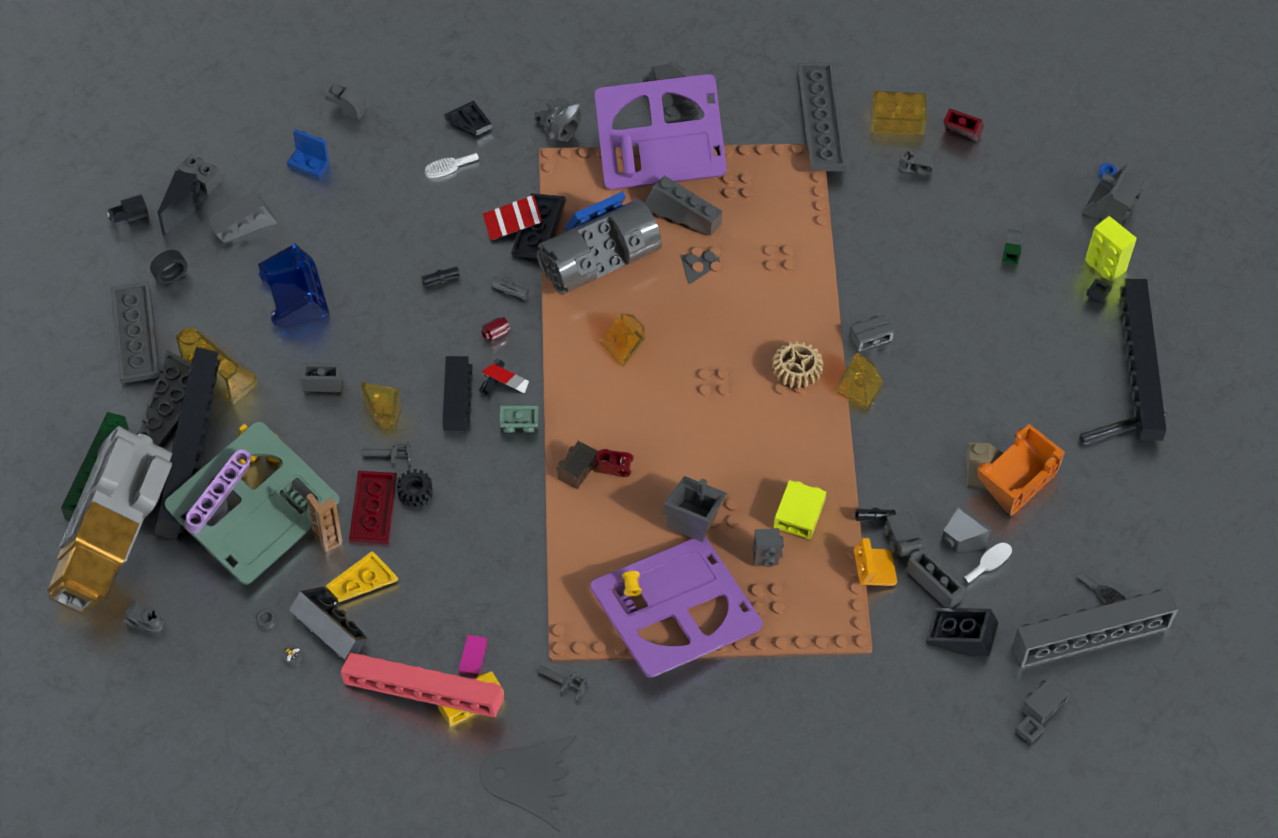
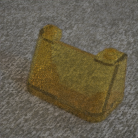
[176,327,257,404]

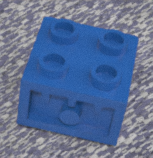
[287,129,329,179]

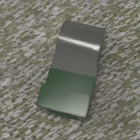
[1002,229,1023,264]

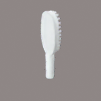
[425,153,479,178]
[963,543,1012,584]

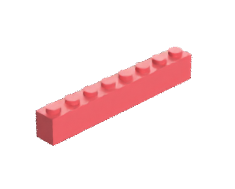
[340,653,504,718]

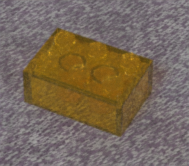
[871,90,926,134]

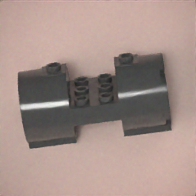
[536,199,662,295]

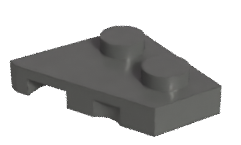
[681,250,720,284]

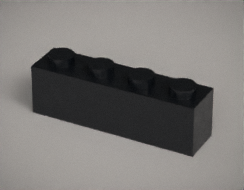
[443,356,473,431]

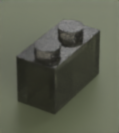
[556,441,598,489]

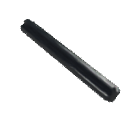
[1079,409,1167,445]

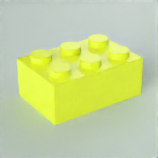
[1085,216,1137,282]

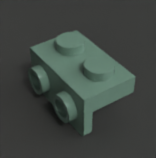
[499,406,538,433]

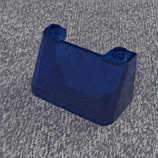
[258,244,329,327]

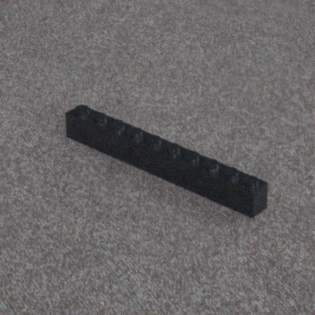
[1120,279,1166,441]

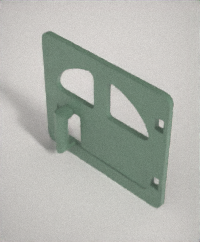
[165,422,339,585]

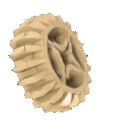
[772,341,824,389]

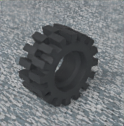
[397,469,433,507]

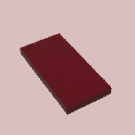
[349,471,397,544]

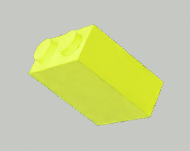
[774,480,826,540]

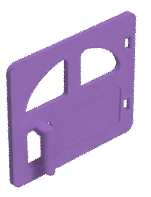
[595,74,727,190]
[590,538,763,677]

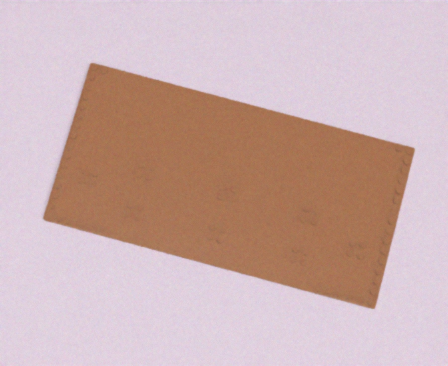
[539,144,872,661]

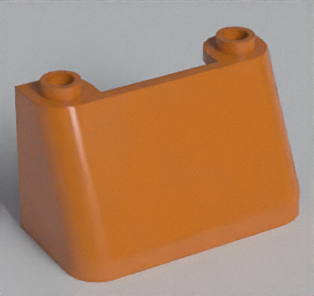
[977,424,1065,515]

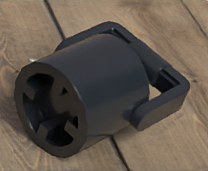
[107,194,149,223]

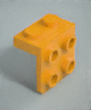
[854,538,897,586]

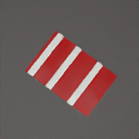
[483,195,542,240]

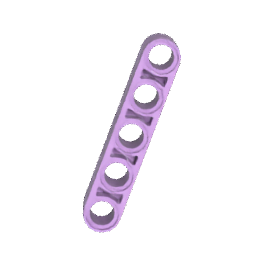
[185,449,251,533]

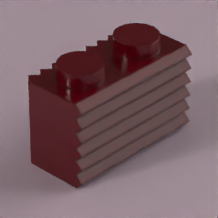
[943,108,984,142]

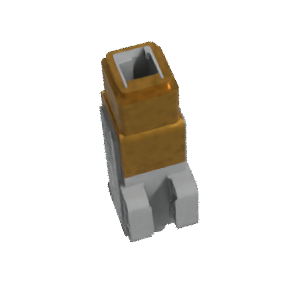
[47,426,172,614]

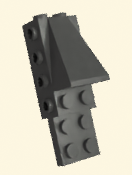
[642,61,702,124]

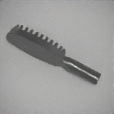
[1076,571,1128,605]

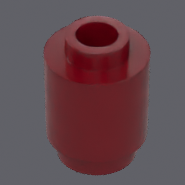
[481,317,510,342]

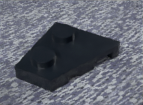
[444,100,492,135]

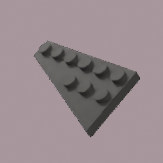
[137,350,191,447]

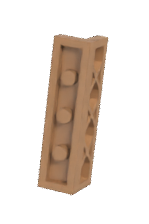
[306,493,343,553]

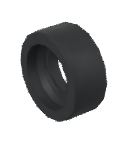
[150,250,188,285]

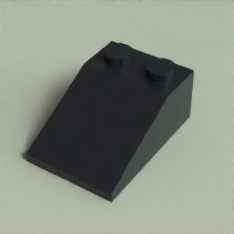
[157,170,203,235]
[926,608,998,656]

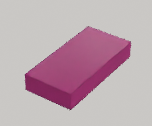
[459,635,488,677]

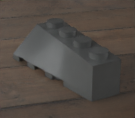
[644,175,723,236]

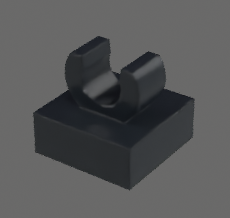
[1086,279,1112,303]

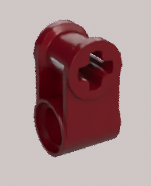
[595,449,634,477]

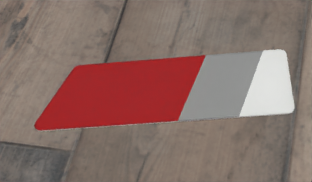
[482,363,529,393]

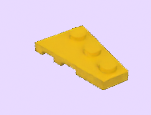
[326,551,398,603]

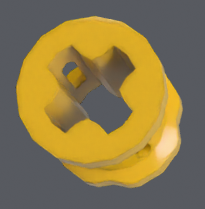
[622,571,642,596]

